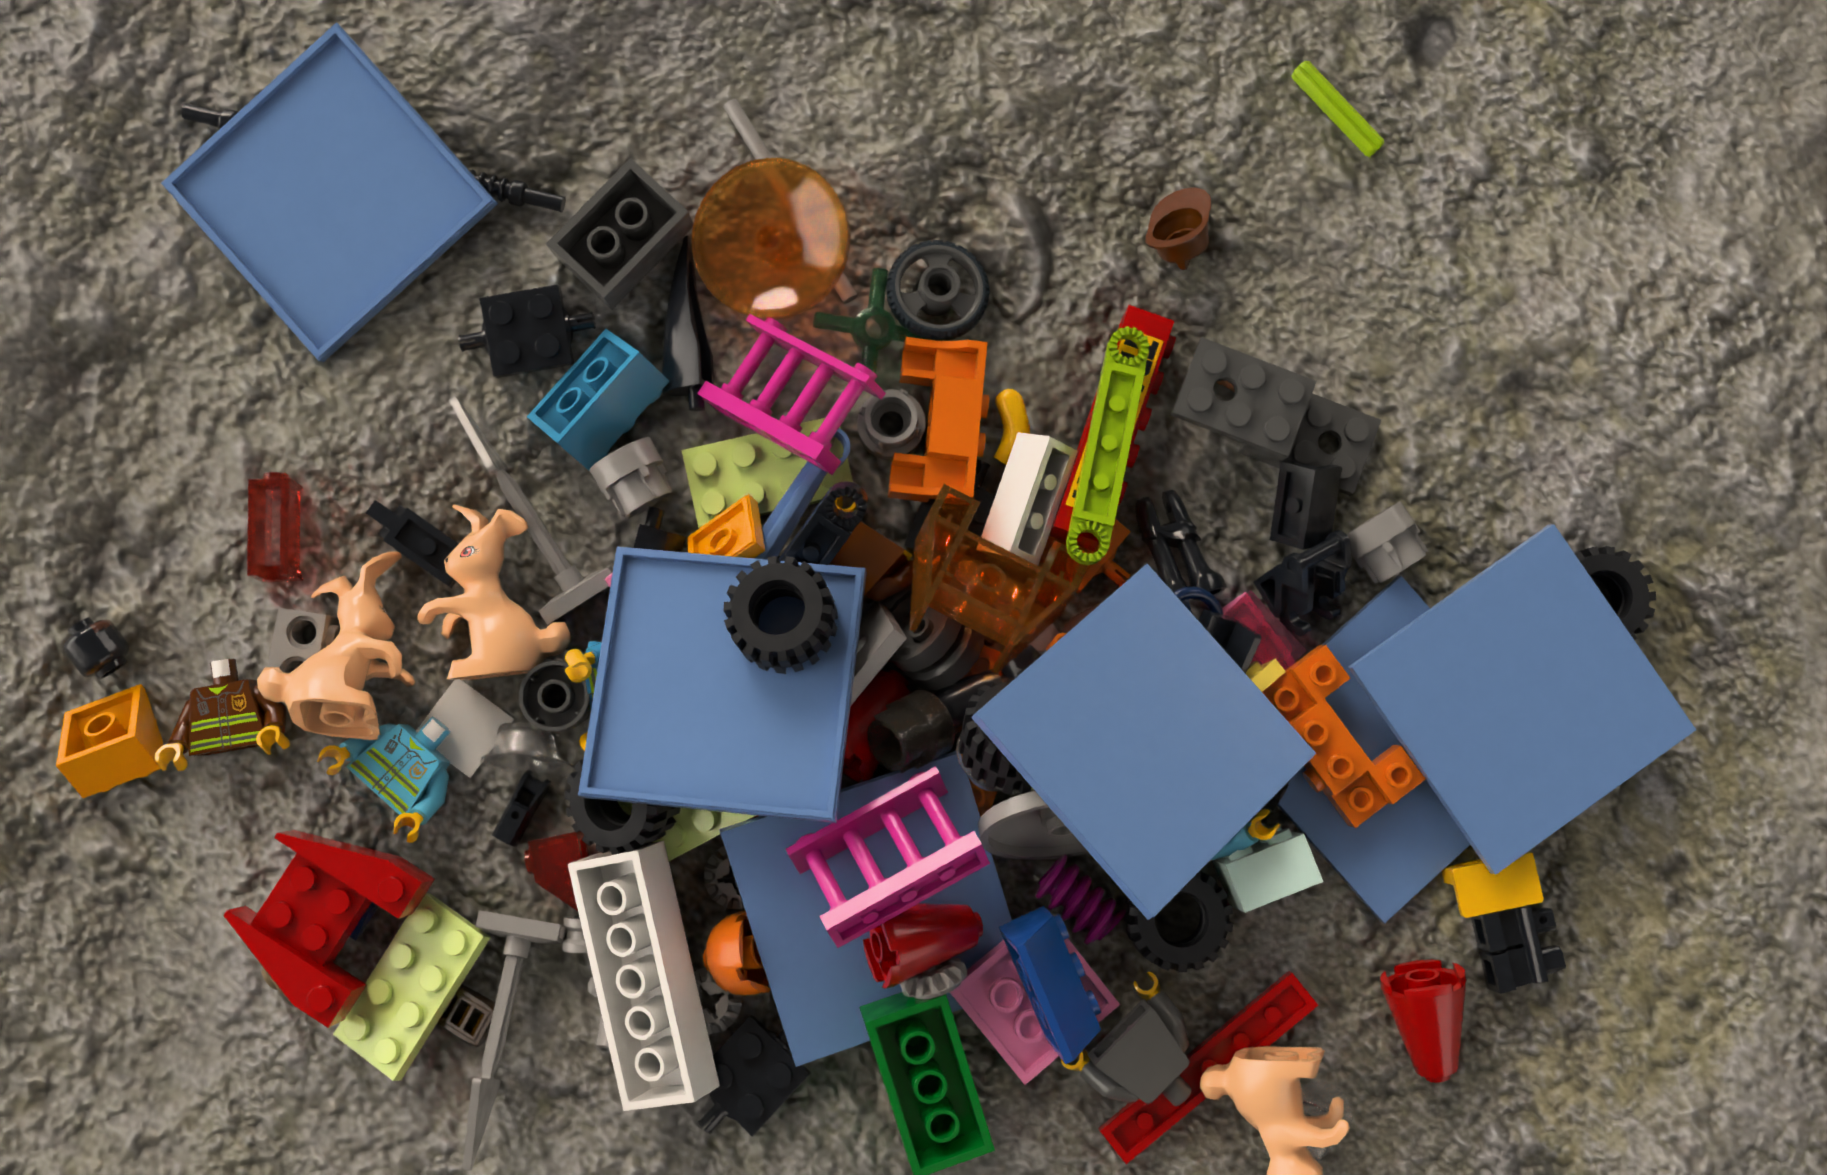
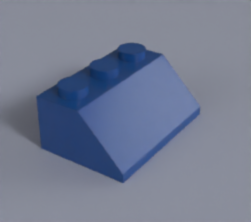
[998,906,1101,1064]

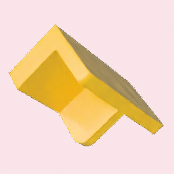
[1441,852,1544,918]

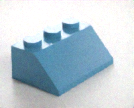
[527,329,669,471]

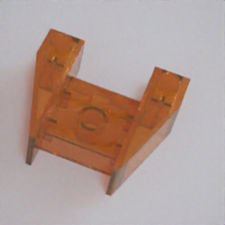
[909,484,1088,674]

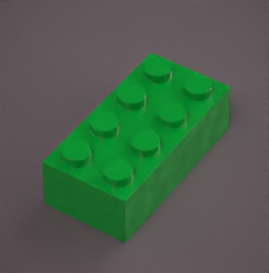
[859,992,995,1175]

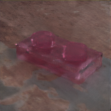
[1223,590,1307,670]

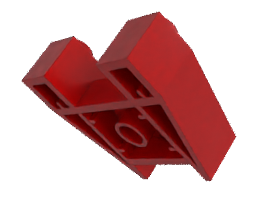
[223,830,435,1028]

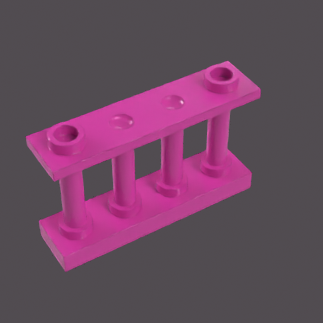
[697,314,886,475]
[785,766,990,948]

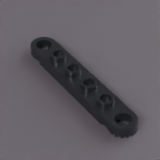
[779,481,868,565]

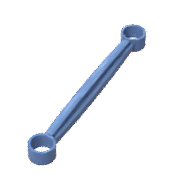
[755,428,850,560]

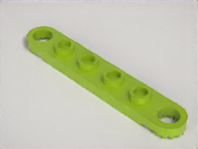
[1066,326,1149,565]

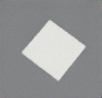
[416,679,514,778]

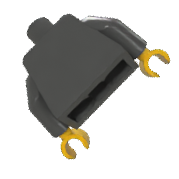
[1061,972,1192,1106]

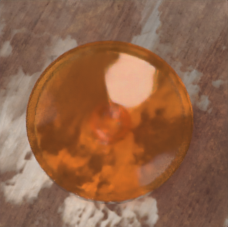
[692,158,851,320]

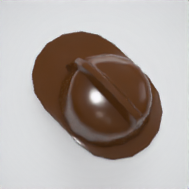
[1145,188,1212,270]

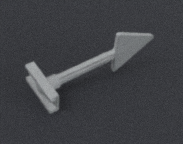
[449,396,613,625]
[462,910,567,1171]

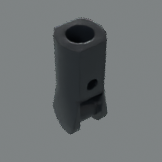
[492,769,551,847]

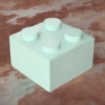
[1212,827,1323,913]

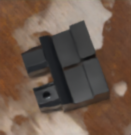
[1471,906,1566,994]

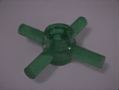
[813,268,932,374]

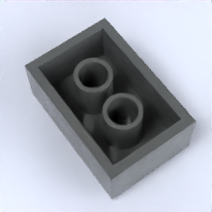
[546,158,694,310]

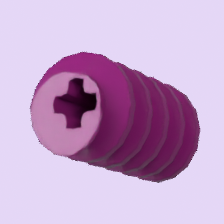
[1035,854,1126,945]

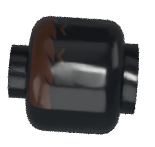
[64,617,129,680]

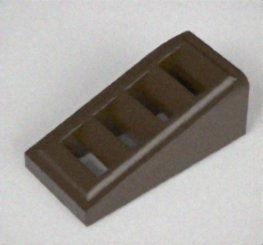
[438,984,495,1047]

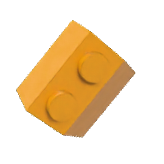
[56,684,163,798]

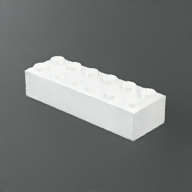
[568,841,720,1111]

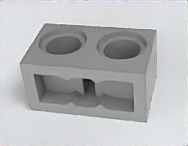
[268,608,340,673]

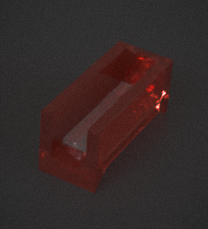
[247,472,303,582]

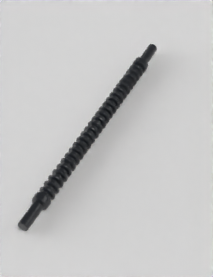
[181,103,566,212]

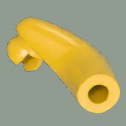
[993,389,1030,465]

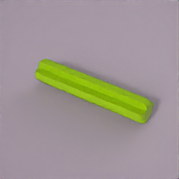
[1291,60,1384,157]

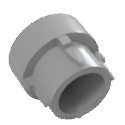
[857,389,926,461]
[589,437,673,518]
[1347,501,1428,583]

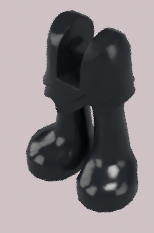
[1135,489,1227,600]

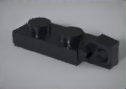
[366,500,459,588]

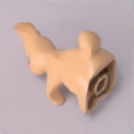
[417,505,571,680]
[257,551,415,740]
[1200,1046,1350,1175]

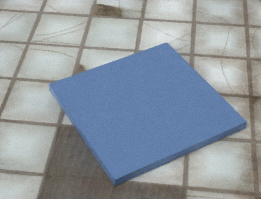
[161,22,499,362]
[1348,524,1696,875]
[578,547,867,823]
[971,564,1316,920]
[1278,576,1471,924]
[719,750,1012,1067]

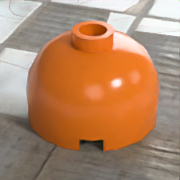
[703,911,771,995]

